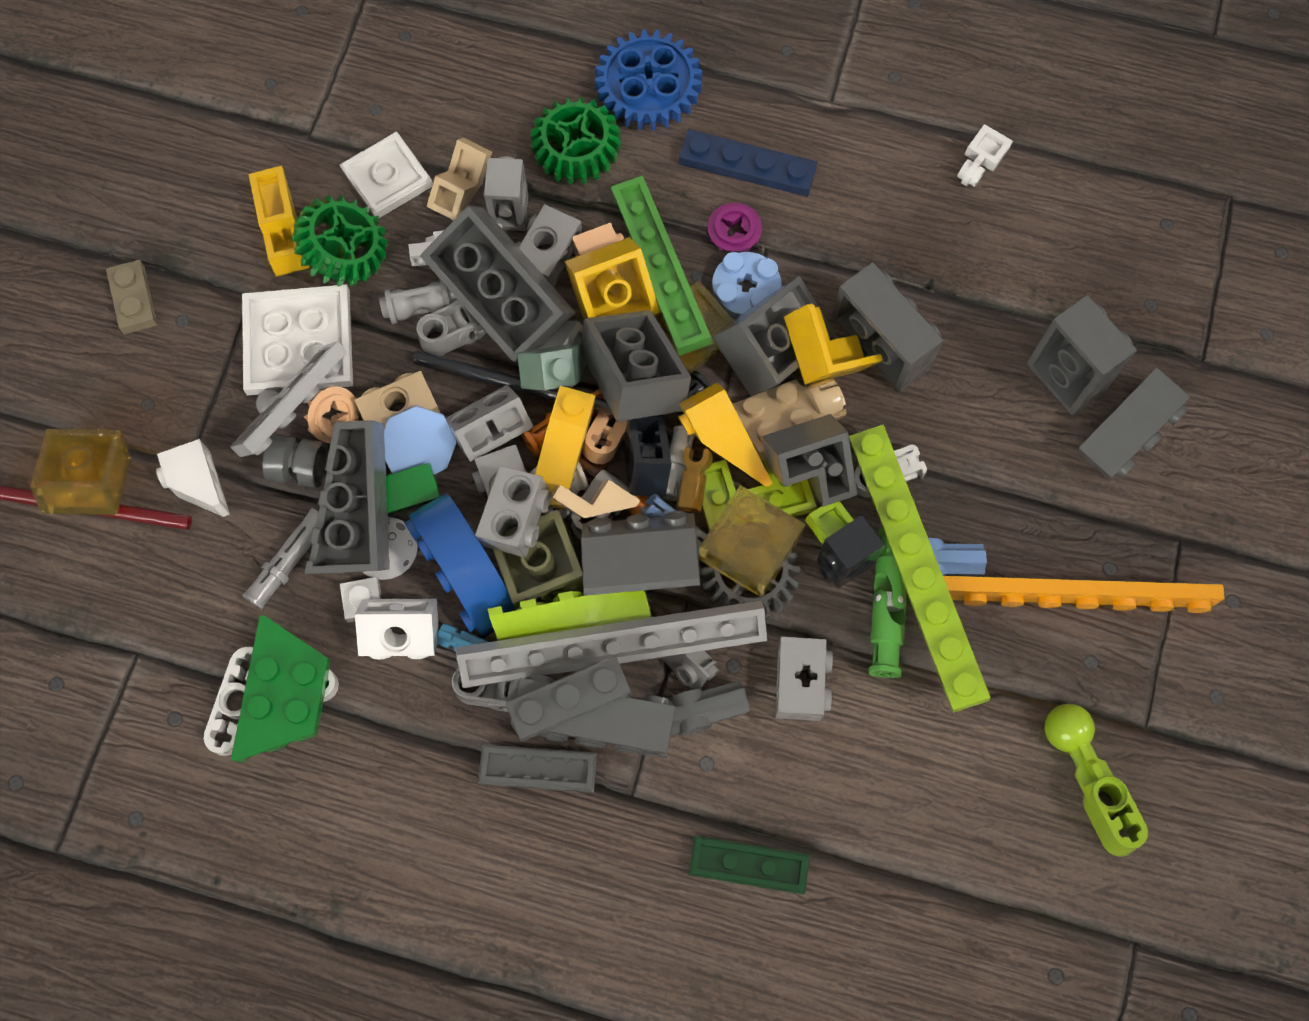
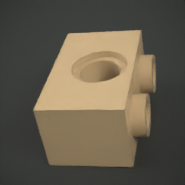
[355,371,440,427]

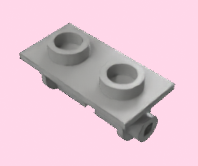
[659,651,719,690]

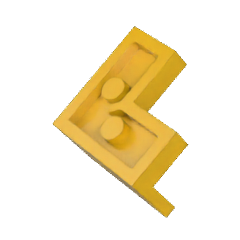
[784,303,883,385]

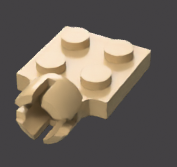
[732,378,846,461]

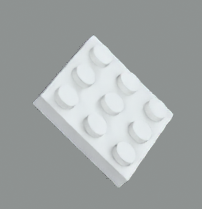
[242,284,353,396]

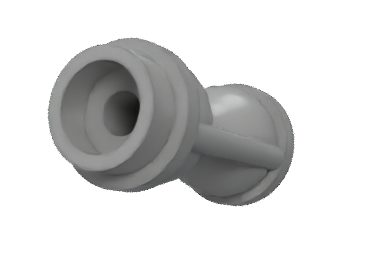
[379,279,458,324]

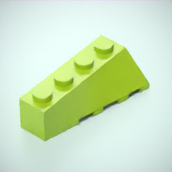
[488,590,652,641]

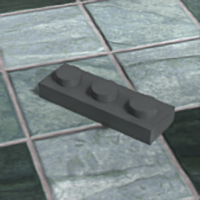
[506,656,632,742]

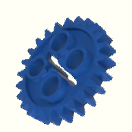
[595,29,702,131]

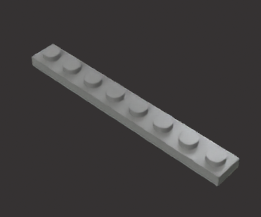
[456,601,767,688]

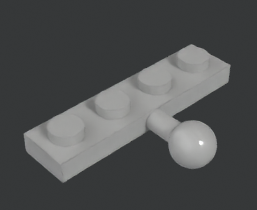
[230,341,348,457]

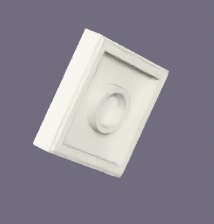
[339,131,433,218]

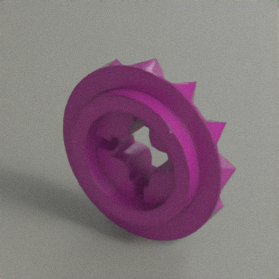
[707,203,762,252]

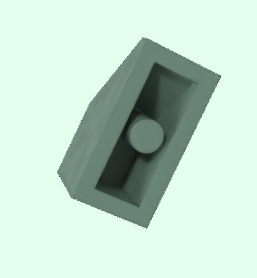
[517,343,585,390]

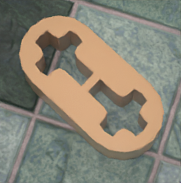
[582,413,627,464]

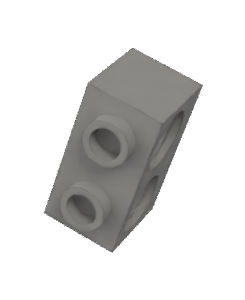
[445,385,533,462]
[475,466,551,558]

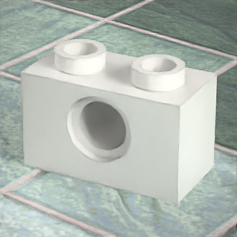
[355,599,439,660]

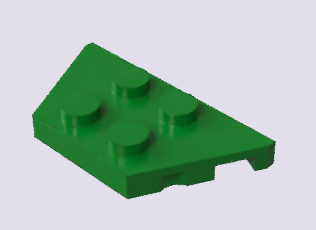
[231,615,331,763]

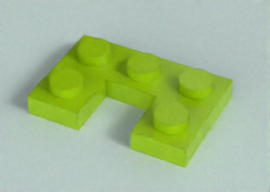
[702,459,817,539]

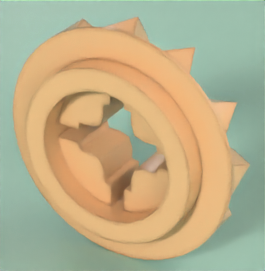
[304,385,359,443]

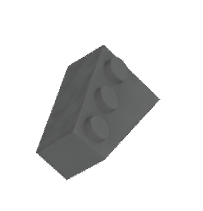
[1077,368,1191,481]

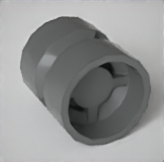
[263,434,328,488]

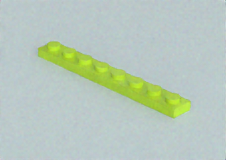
[849,424,991,713]

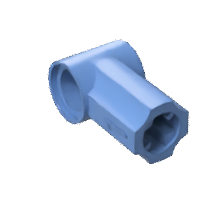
[928,538,987,577]

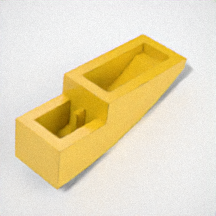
[249,166,309,277]

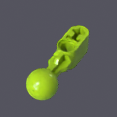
[1044,704,1148,857]

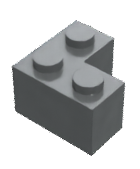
[762,414,857,507]

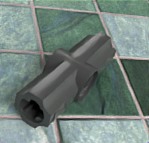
[668,680,750,736]

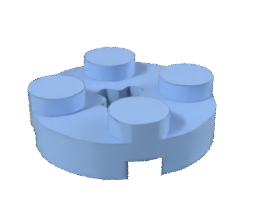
[712,252,782,319]

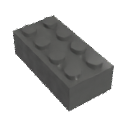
[420,206,576,362]

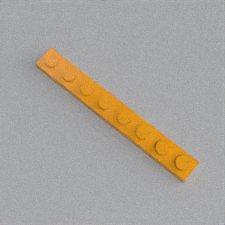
[943,576,1224,613]

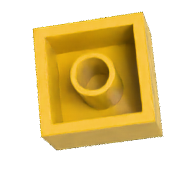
[564,237,660,320]

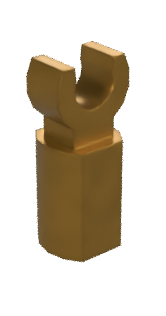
[676,447,713,513]

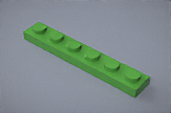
[611,176,712,356]

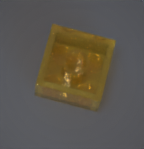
[30,429,131,515]
[699,485,805,598]

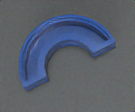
[404,493,517,638]

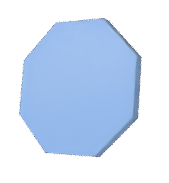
[384,405,457,474]

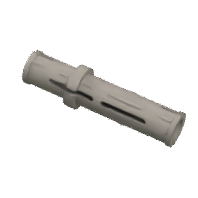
[242,508,319,610]

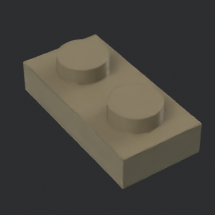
[106,259,158,334]

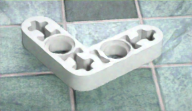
[204,647,339,756]

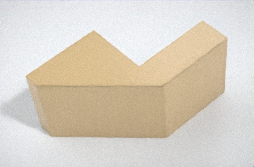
[426,138,492,220]
[551,479,640,518]

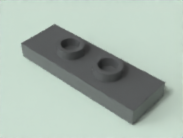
[478,745,597,793]

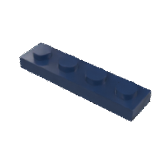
[679,129,817,197]

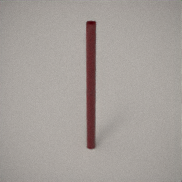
[0,485,192,530]

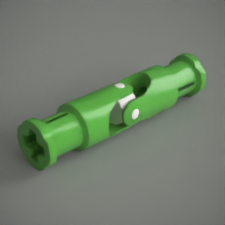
[868,527,907,678]

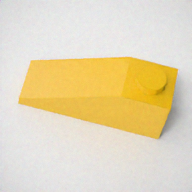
[679,383,773,487]
[535,386,596,510]

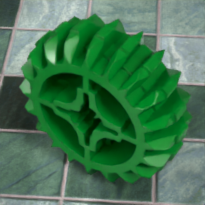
[530,96,621,186]
[292,194,388,287]

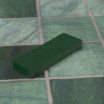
[688,836,810,895]

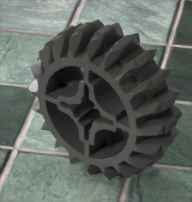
[700,522,800,620]

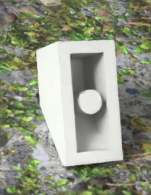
[156,439,230,517]

